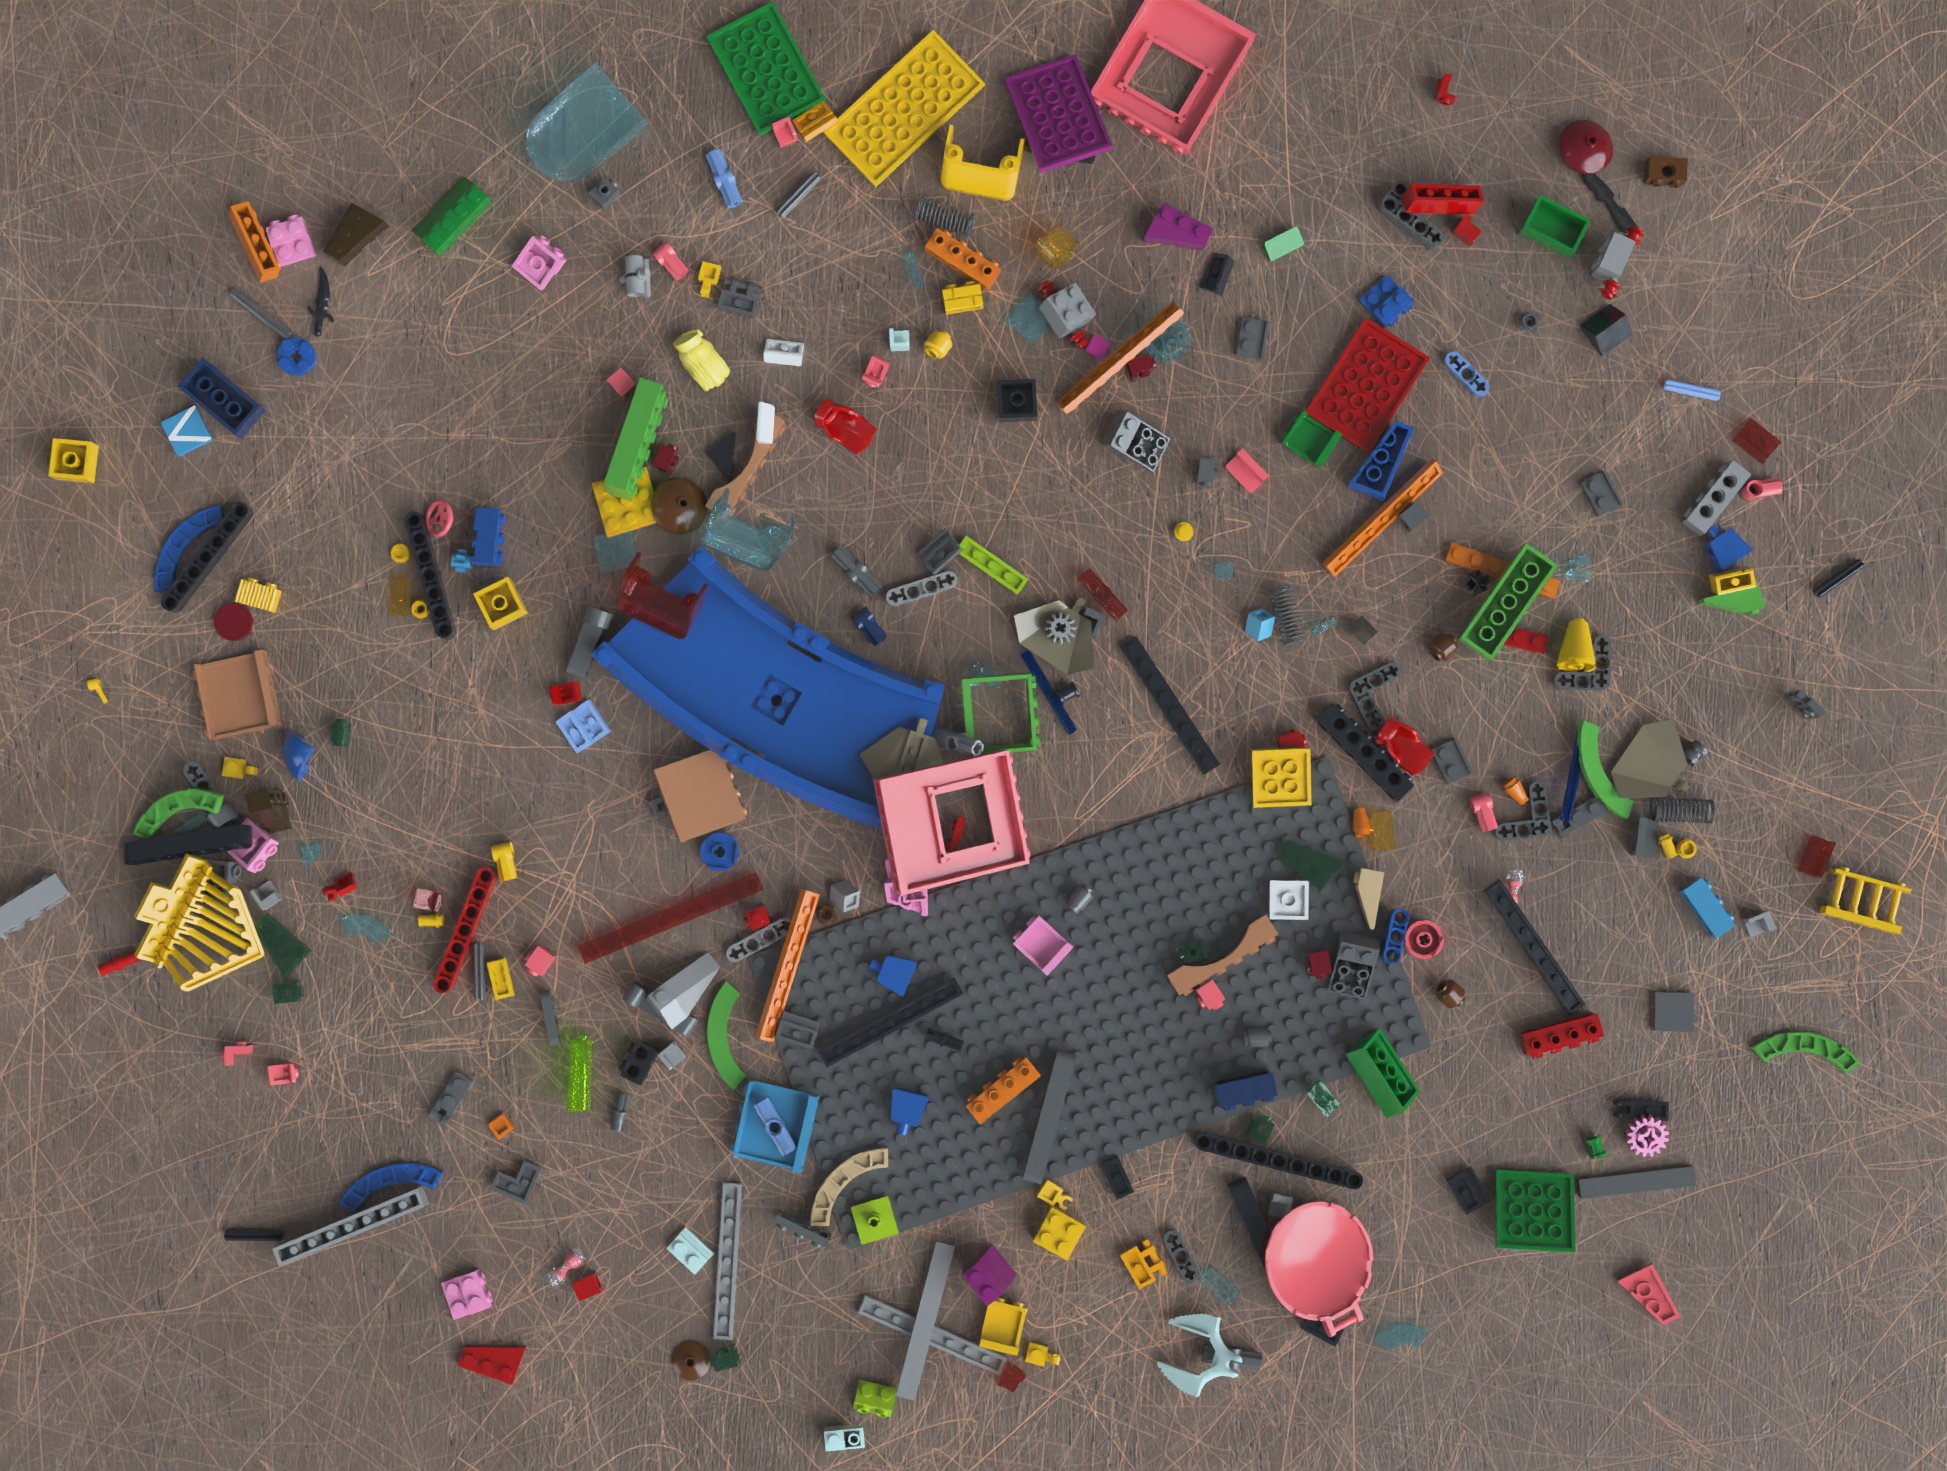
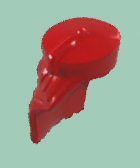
[814,398,876,455]
[1375,716,1434,776]

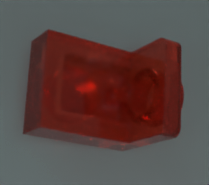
[411,887,443,912]

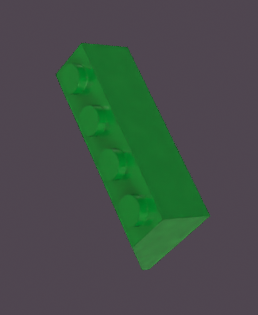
[412,177,492,257]
[1345,1028,1420,1118]

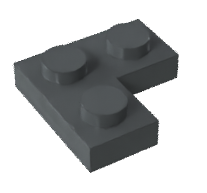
[491,1160,543,1204]

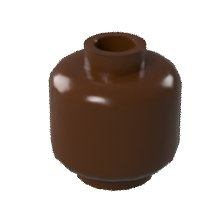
[1429,633,1458,662]
[1436,980,1465,1008]

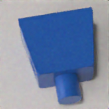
[1705,524,1753,573]
[869,955,918,997]
[891,1087,929,1136]

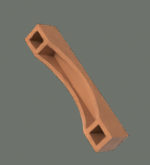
[705,414,786,520]
[1166,914,1278,996]

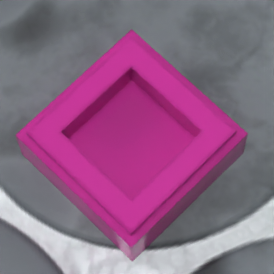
[1085,334,1111,361]

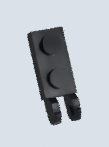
[1613,1099,1669,1121]

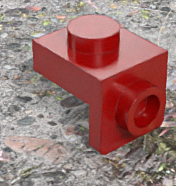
[1435,73,1457,106]
[549,681,582,705]

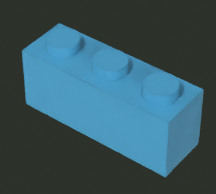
[1678,878,1736,939]

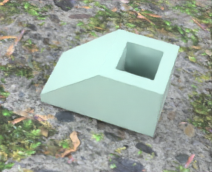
[824,1425,865,1451]

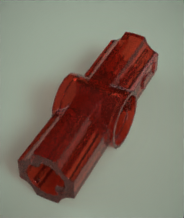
[1077,568,1128,621]

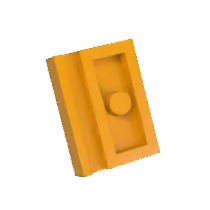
[792,101,838,142]

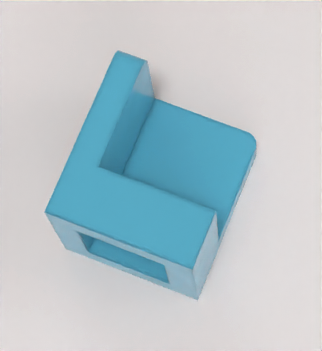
[1245,608,1275,641]

